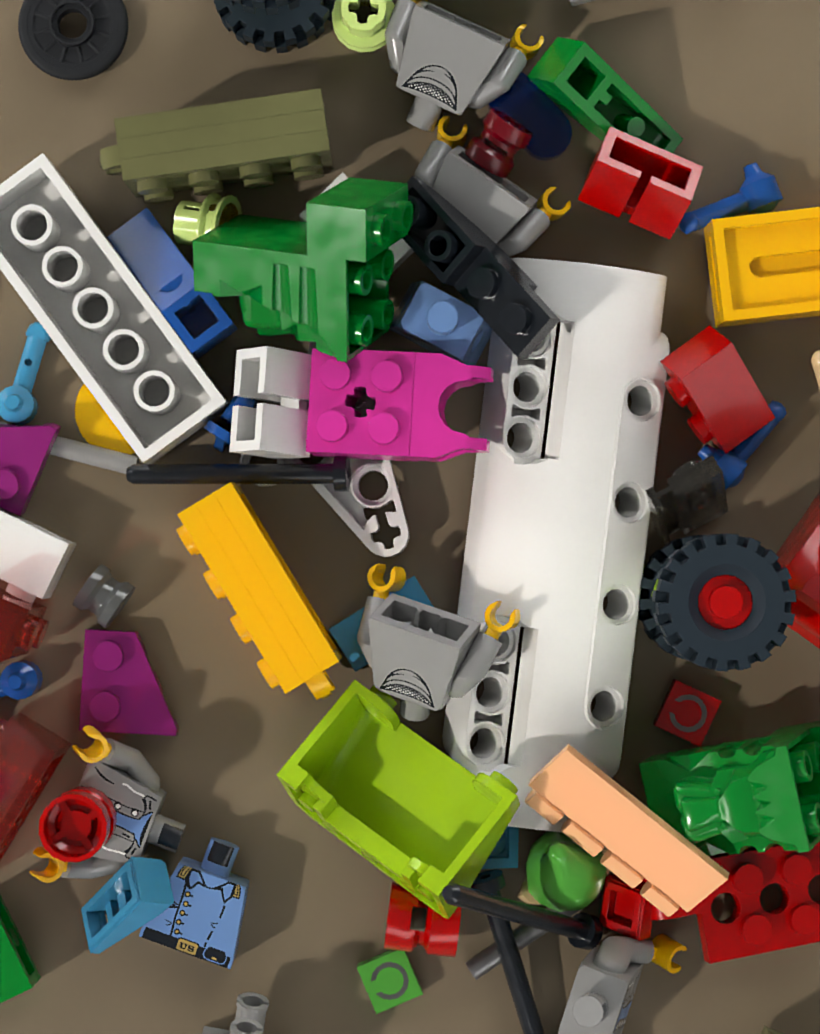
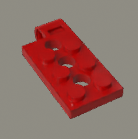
[640,841,820,964]

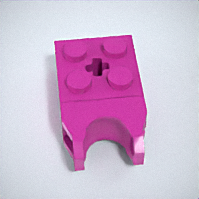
[306,348,494,462]

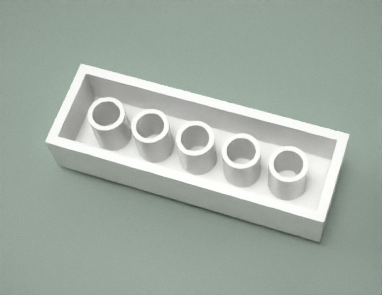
[0,153,229,465]

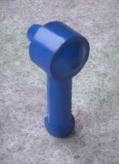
[679,162,783,234]
[697,400,787,491]
[0,660,43,700]

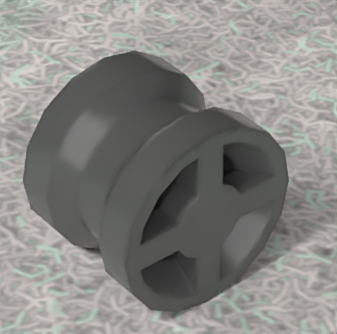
[72,564,136,628]

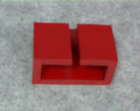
[578,126,703,240]
[660,325,775,454]

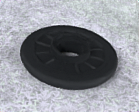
[18,0,128,81]

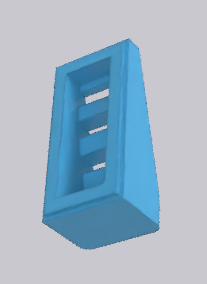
[81,856,174,954]

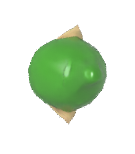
[517,831,611,912]

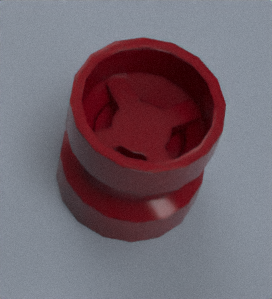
[465,108,534,178]

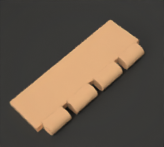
[525,744,729,917]

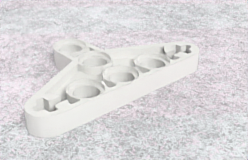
[240,342,410,558]

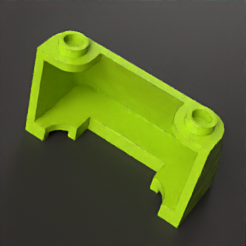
[276,680,520,919]

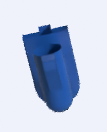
[204,396,258,453]

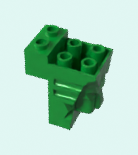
[192,177,414,362]
[639,721,820,856]

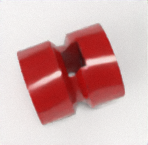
[39,786,117,863]
[384,882,462,958]

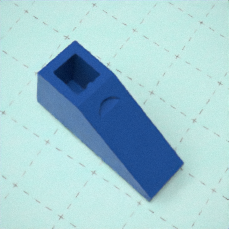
[107,207,238,359]

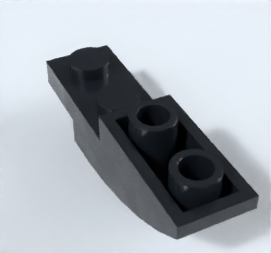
[402,176,560,358]

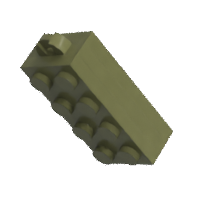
[99,88,334,203]

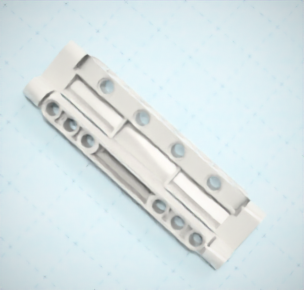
[442,258,669,832]

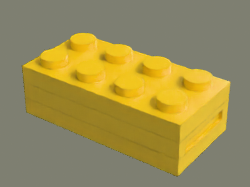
[704,207,820,328]
[176,482,343,700]

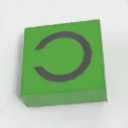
[357,950,423,1014]

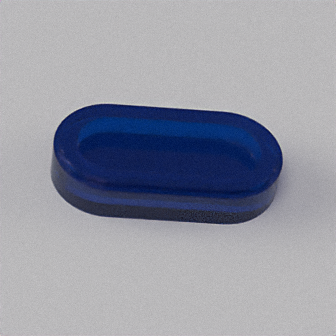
[487,72,572,161]

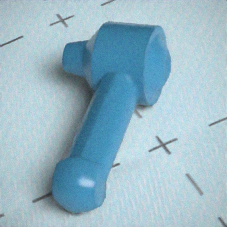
[0,322,51,425]

